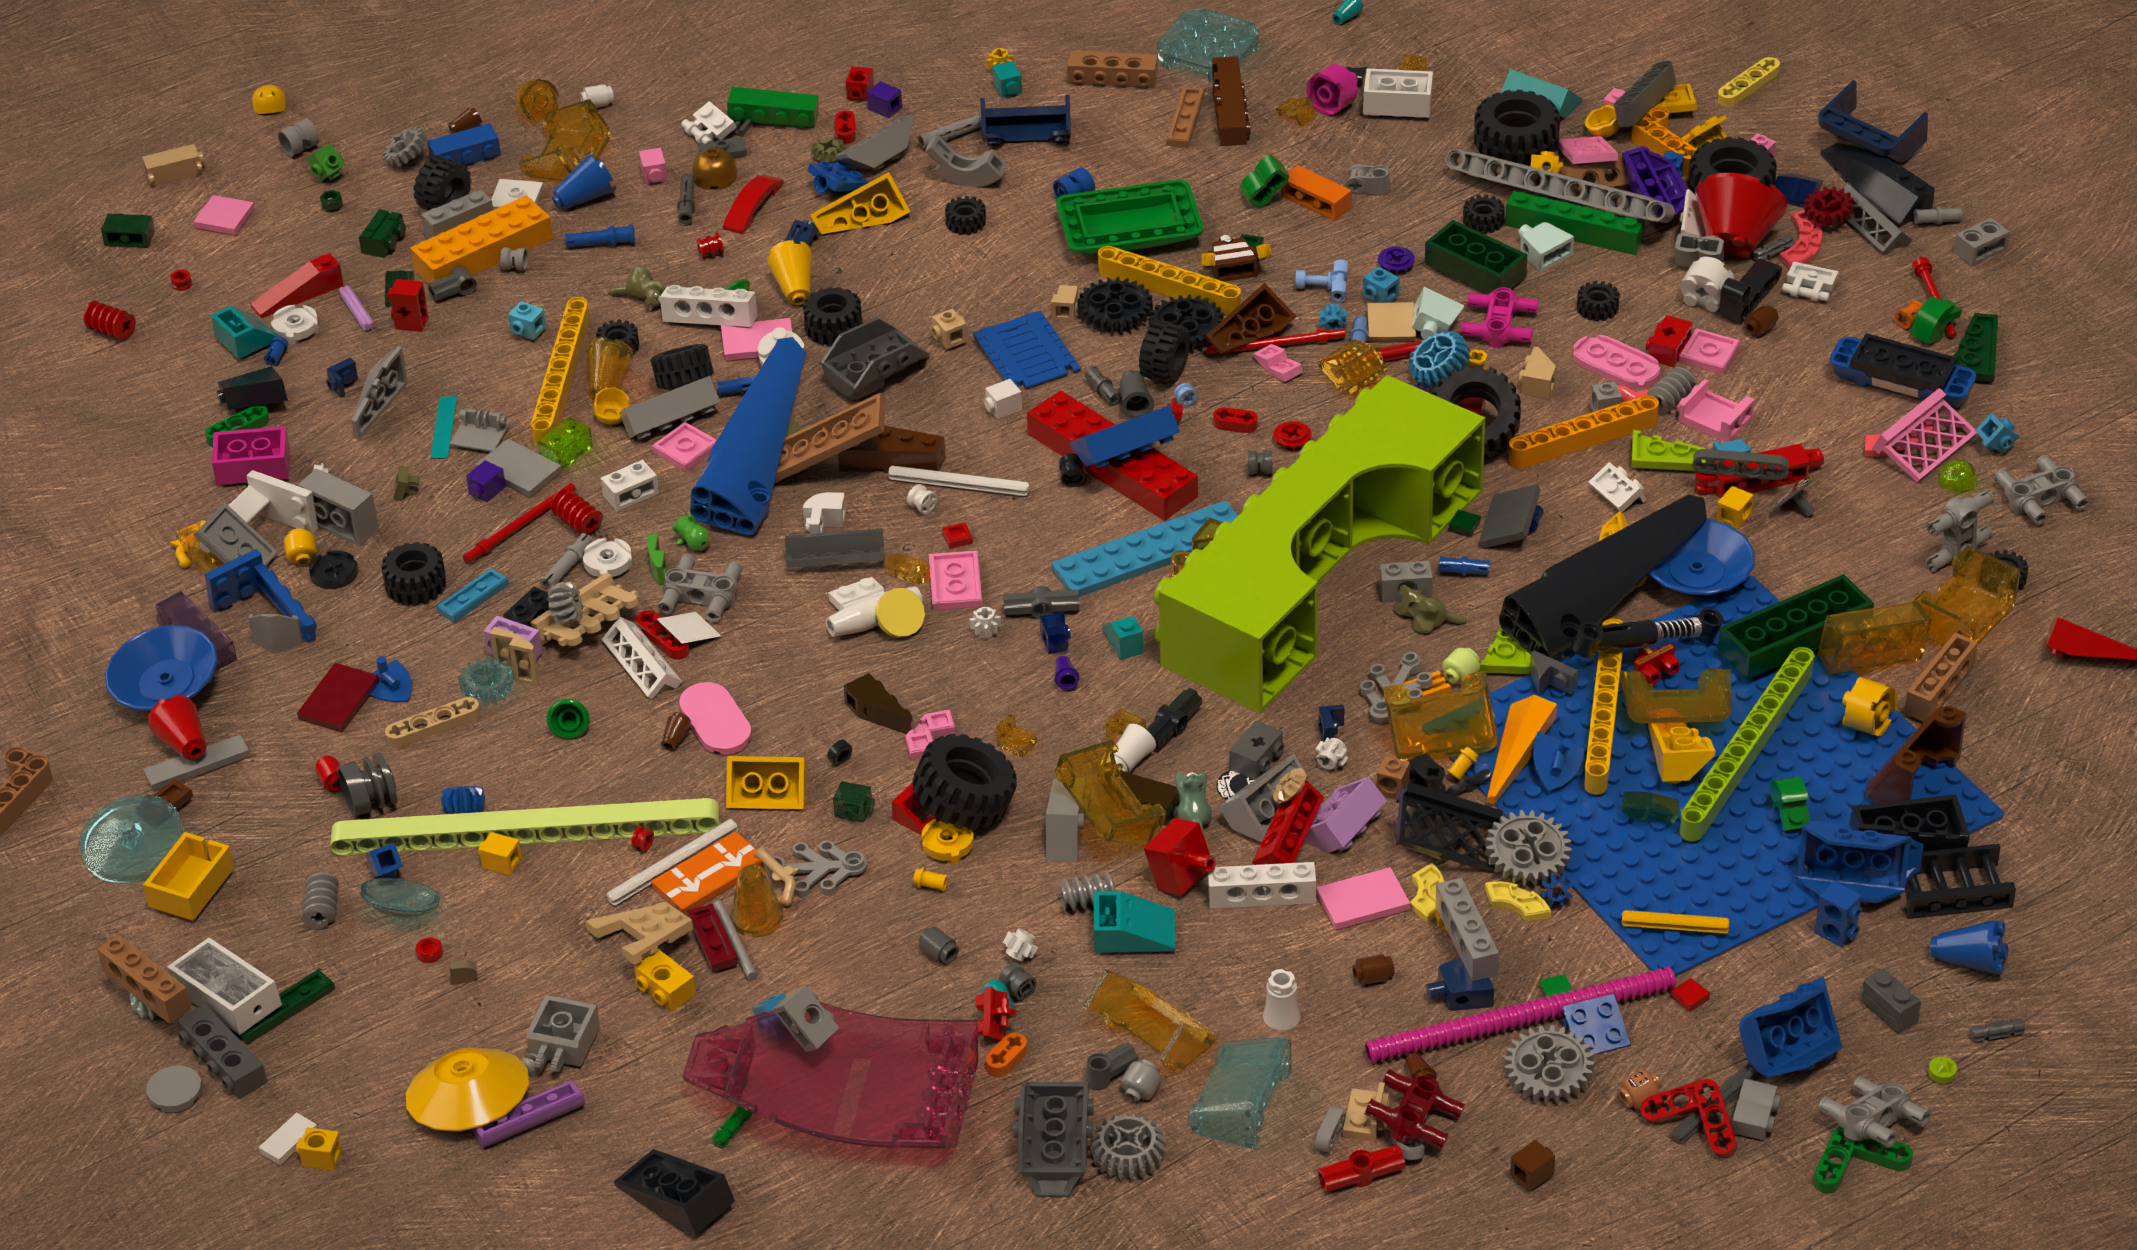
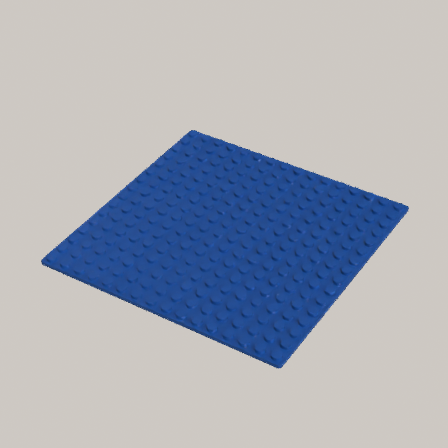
[1422,576,2004,977]

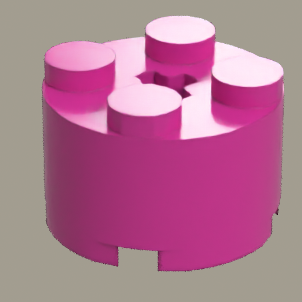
[1306,64,1358,115]

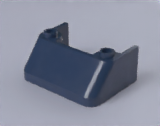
[1818,80,1928,163]
[980,94,1071,146]

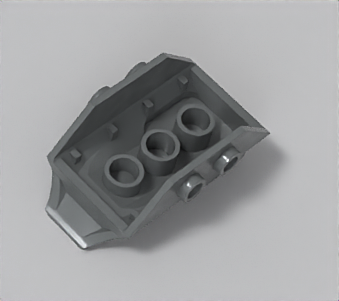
[821,317,930,400]
[1013,1082,1094,1197]

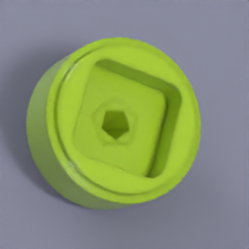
[1928,1057,1957,1084]

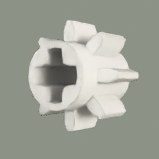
[970,607,1001,638]
[1315,738,1348,770]
[1003,928,1038,962]

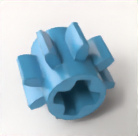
[1319,304,1347,331]

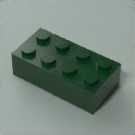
[1425,220,1528,294]

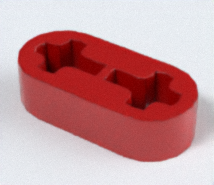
[835,110,856,144]
[1213,407,1258,433]

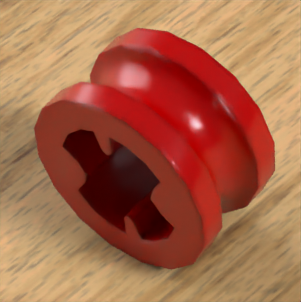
[170,269,192,291]
[631,826,654,852]

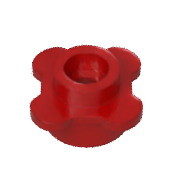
[1167,398,1183,423]

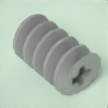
[1646,367,1697,415]
[302,872,339,930]
[1060,872,1116,912]

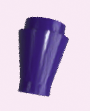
[1054,656,1080,690]

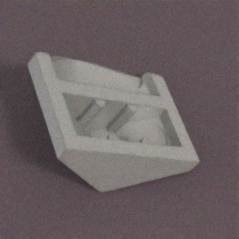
[248,614,303,654]

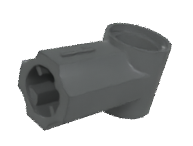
[427,266,477,302]
[1086,1042,1138,1090]

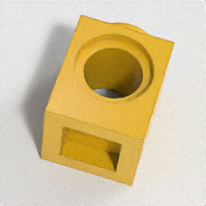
[1716,486,1754,529]
[296,1127,343,1171]

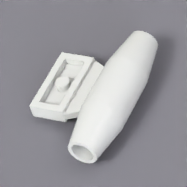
[826,577,923,637]

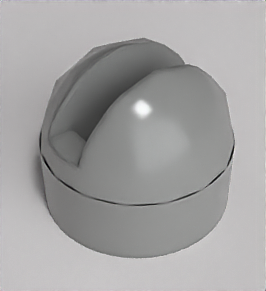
[522,1053,544,1077]

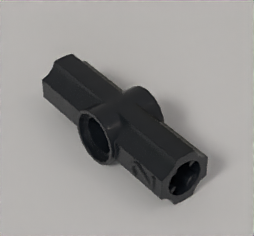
[1146,688,1202,752]

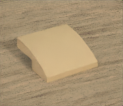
[1367,302,1416,342]
[490,627,540,686]

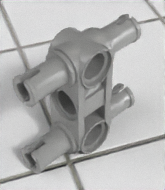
[1994,454,2090,525]
[1925,489,1995,572]
[658,554,743,622]
[1818,1076,1931,1148]

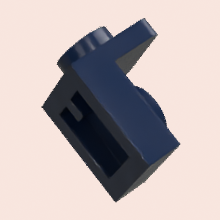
[785,220,820,246]
[326,357,358,397]
[1318,705,1345,742]

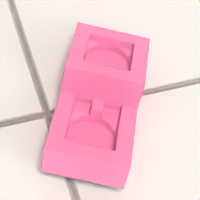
[1253,344,1303,382]

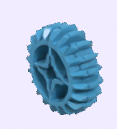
[1408,329,1471,389]

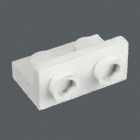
[1588,462,1647,512]

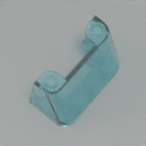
[1188,1036,1291,1150]

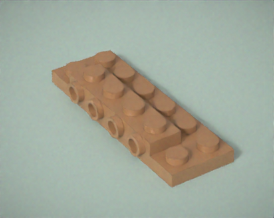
[775,393,886,483]

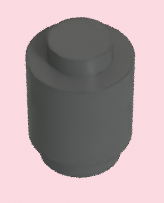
[919,927,959,964]

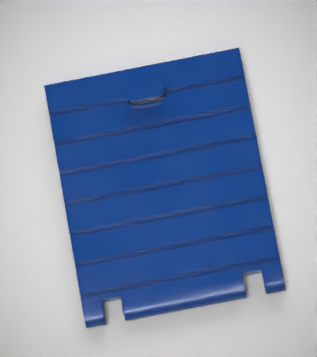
[973,310,1081,389]

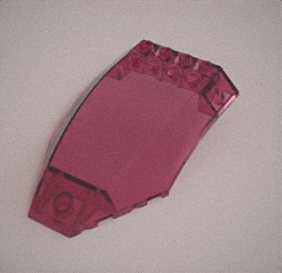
[682,1002,978,1148]

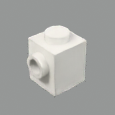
[984,379,1022,419]

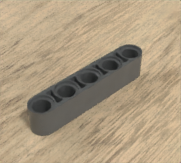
[1613,61,1677,127]

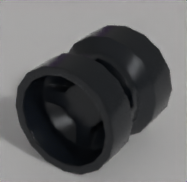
[1059,453,1085,487]

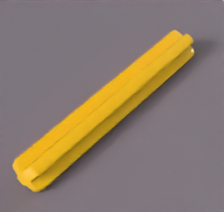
[1622,910,1729,934]

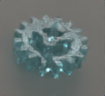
[458,657,514,703]

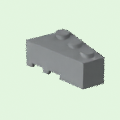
[1046,779,1089,862]

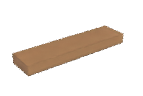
[1166,87,1205,148]

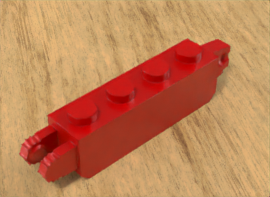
[1695,443,1824,498]

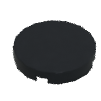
[309,550,359,589]

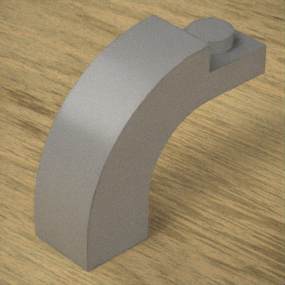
[925,134,1007,187]

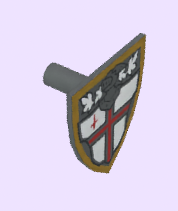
[1772,476,1815,517]

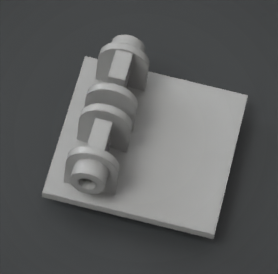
[449,407,511,452]

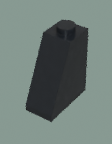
[216,366,288,410]

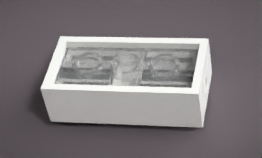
[167,938,282,1035]

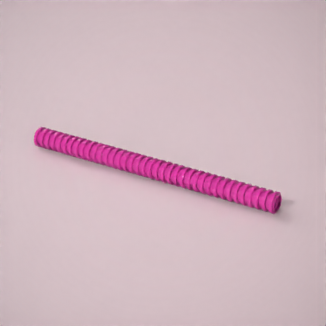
[1365,966,1676,1064]

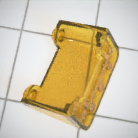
[518,99,610,181]
[1621,668,1732,723]
[1383,671,1498,761]
[1055,740,1166,845]

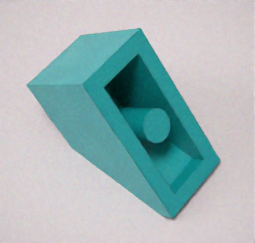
[1102,616,1144,660]

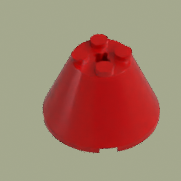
[1695,173,1787,258]

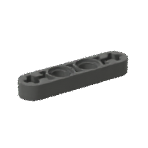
[1692,449,1789,480]

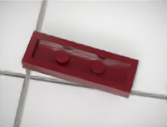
[687,903,738,972]

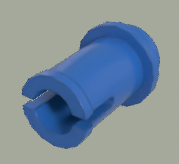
[264,336,288,366]

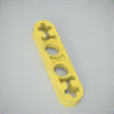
[1718,57,1780,107]

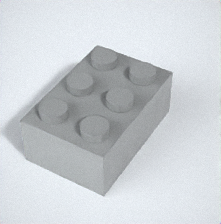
[298,468,379,546]

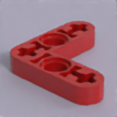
[1641,1079,1737,1158]

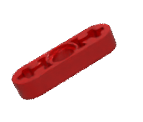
[636,610,690,660]

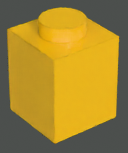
[478,832,522,876]

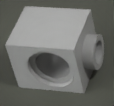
[1591,381,1622,412]

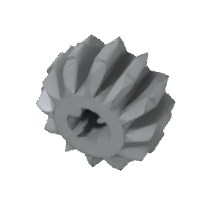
[547,582,583,625]

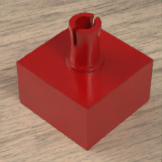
[1143,817,1216,896]

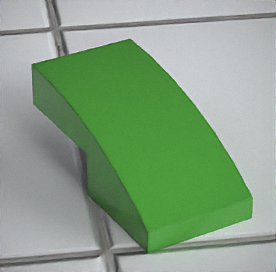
[648,534,667,585]

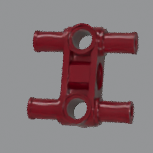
[1364,1069,1465,1150]

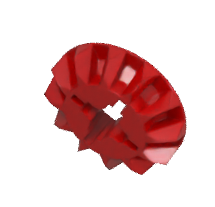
[1273,421,1312,450]

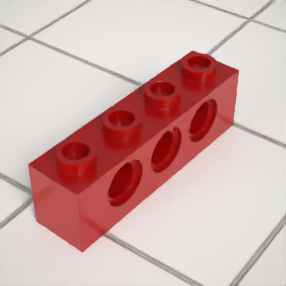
[1252,780,1324,865]

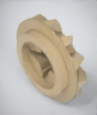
[1272,768,1307,803]

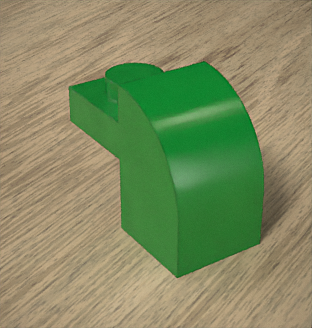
[1910,296,1963,344]
[1768,776,1810,832]

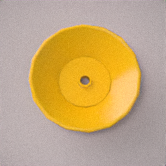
[405,1048,529,1132]

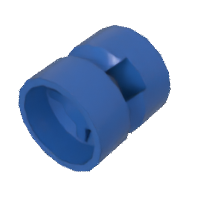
[1053,167,1095,199]

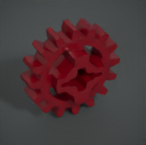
[1804,186,1854,227]

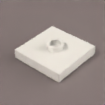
[491,179,544,210]

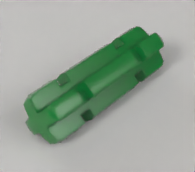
[712,1103,752,1148]

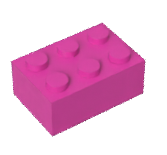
[212,426,290,485]

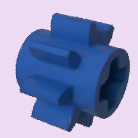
[1541,873,1574,906]

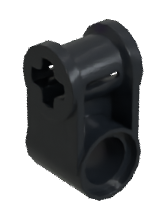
[1408,753,1446,793]

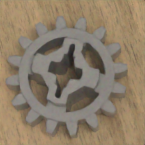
[382,126,428,167]

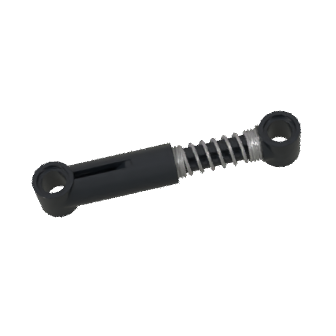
[1572,608,1724,658]

